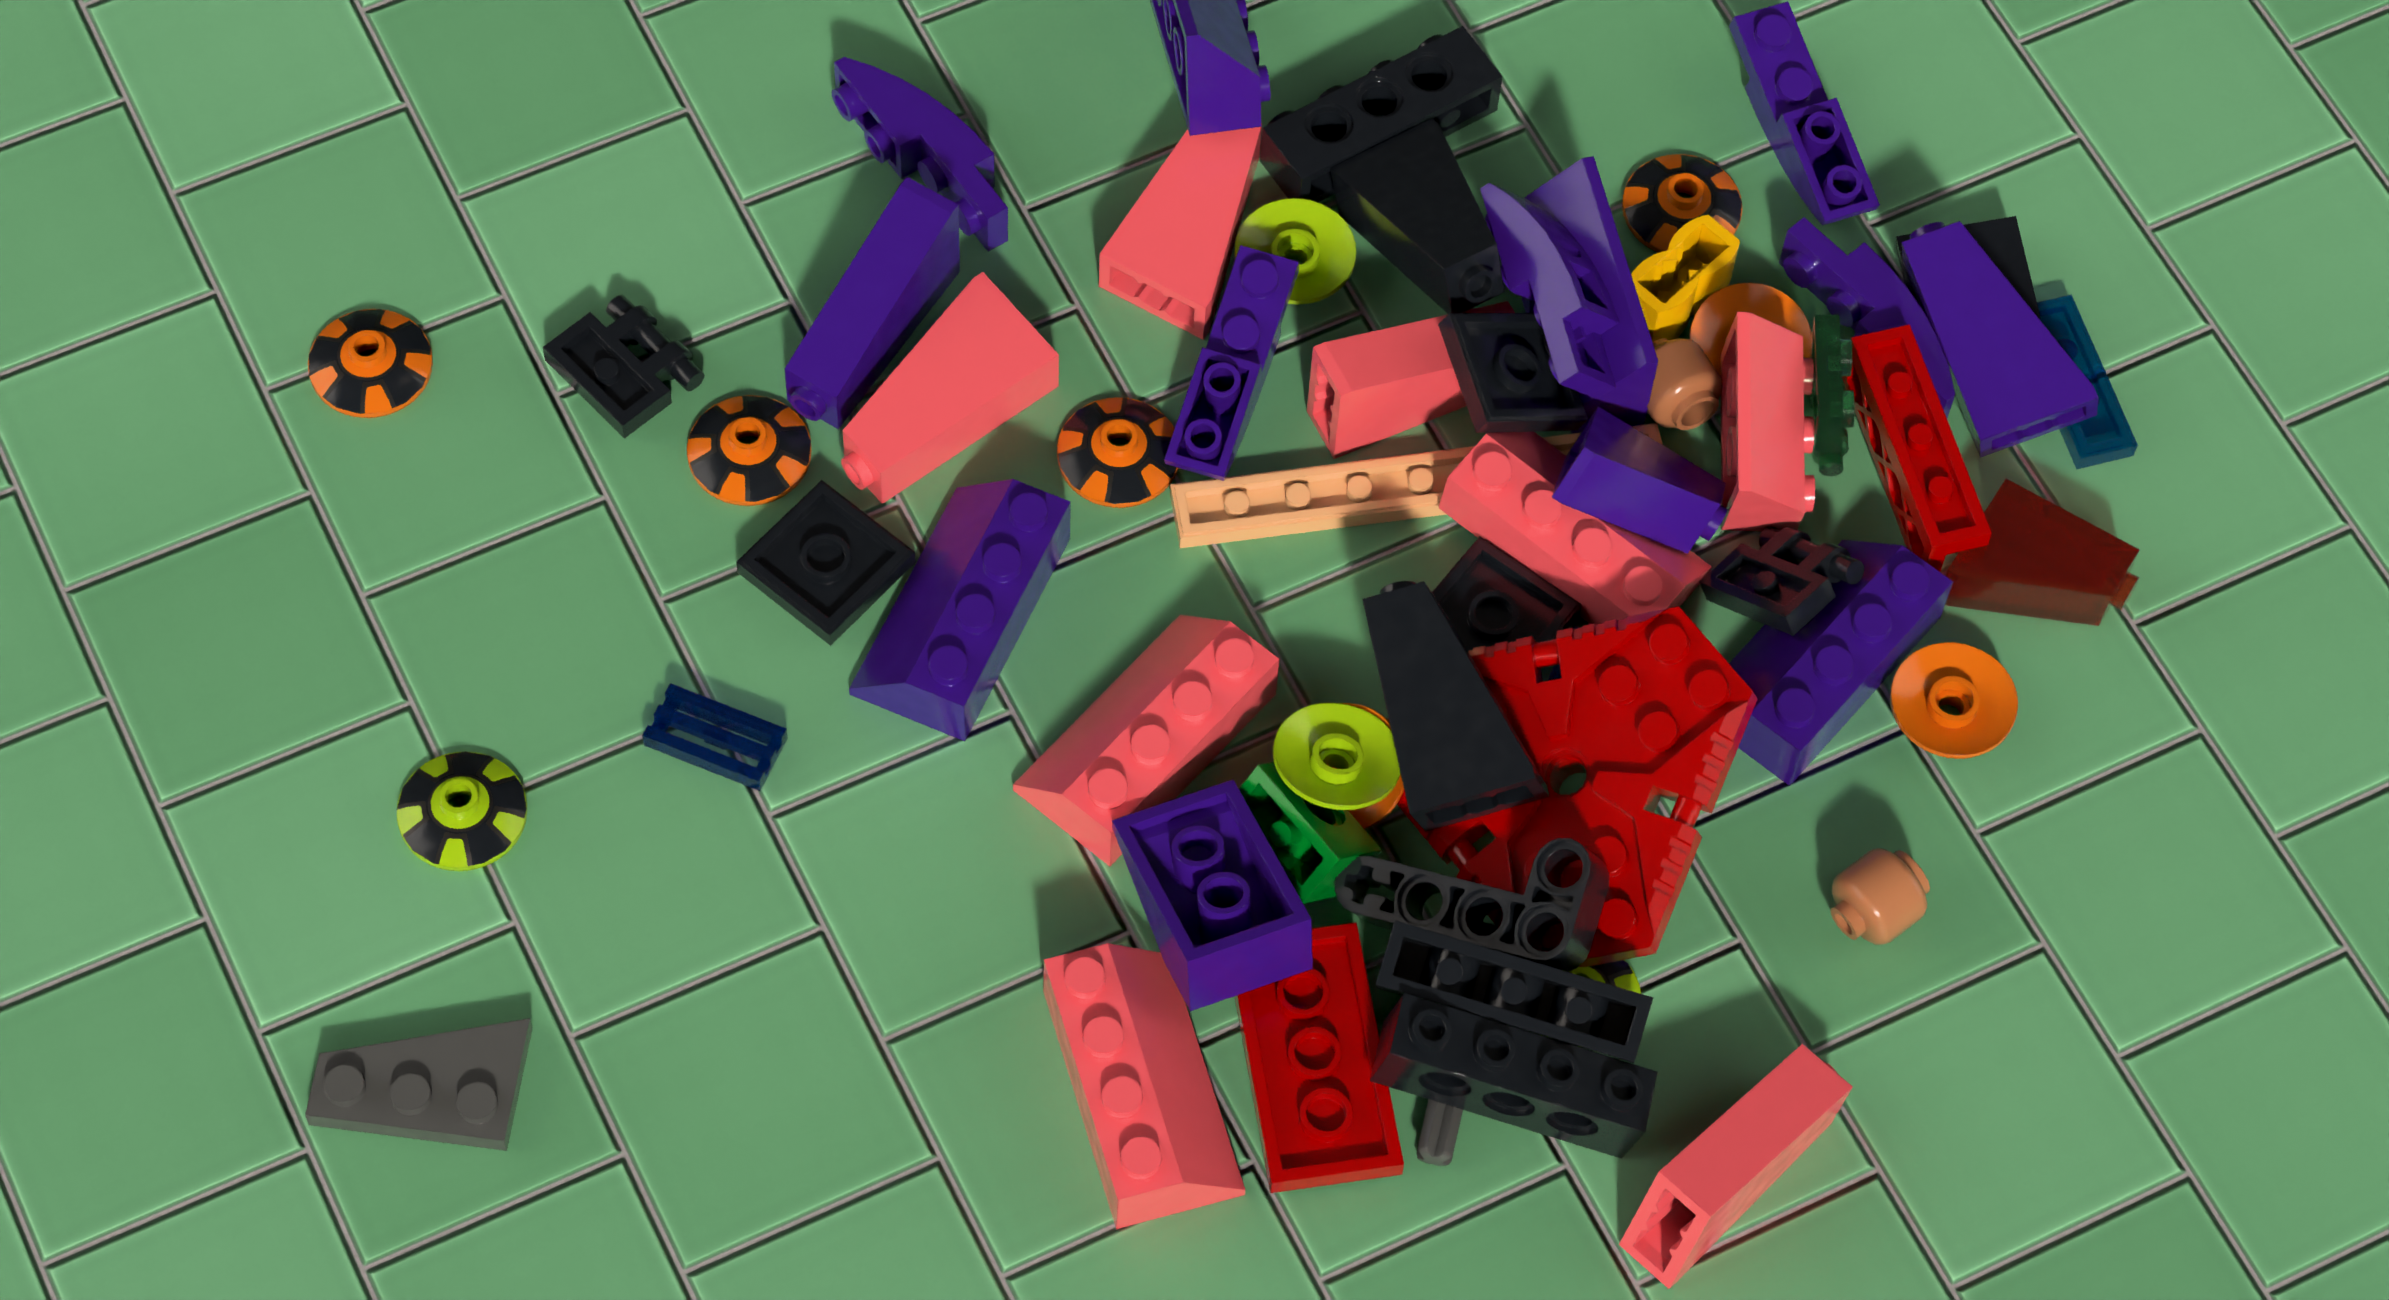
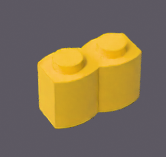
[1631,215,1740,342]

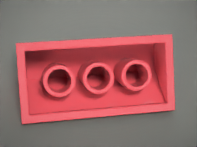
[1438,432,1712,625]
[1013,615,1280,867]
[1043,943,1246,1229]

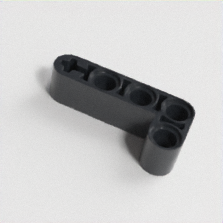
[1335,838,1610,972]

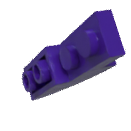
[1729,1,1880,226]
[831,57,1008,252]
[1480,183,1619,399]
[1779,217,1955,418]
[1164,245,1299,481]

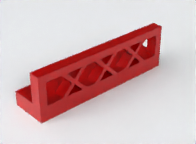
[1841,324,1992,572]

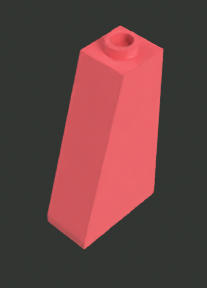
[1099,123,1262,340]
[841,272,1059,504]
[1307,301,1515,459]
[1619,1044,1853,1289]

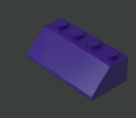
[1150,0,1271,136]
[1521,156,1658,434]
[849,479,1071,741]
[1729,540,1953,786]

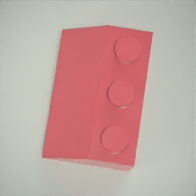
[1720,312,1815,532]

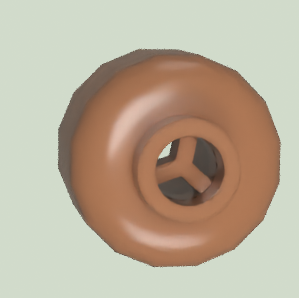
[1647,338,1723,430]
[1830,848,1930,945]

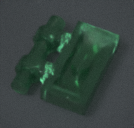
[1810,315,1855,476]

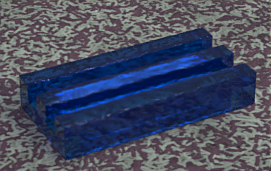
[642,683,788,791]

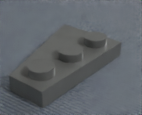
[305,1018,532,1151]

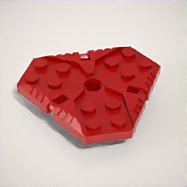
[1388,606,1757,967]

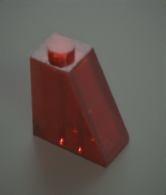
[1945,478,2140,626]

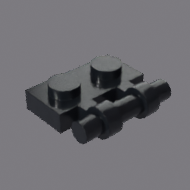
[543,295,705,439]
[1699,526,1864,636]

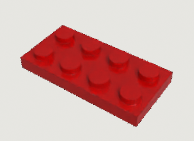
[1235,922,1404,1193]

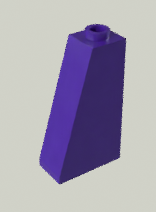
[784,177,960,429]
[1902,221,2098,458]

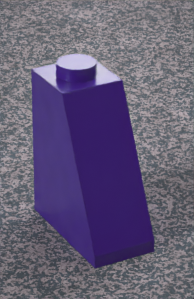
[1552,406,1728,554]

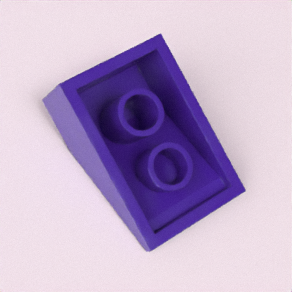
[1112,780,1313,1012]

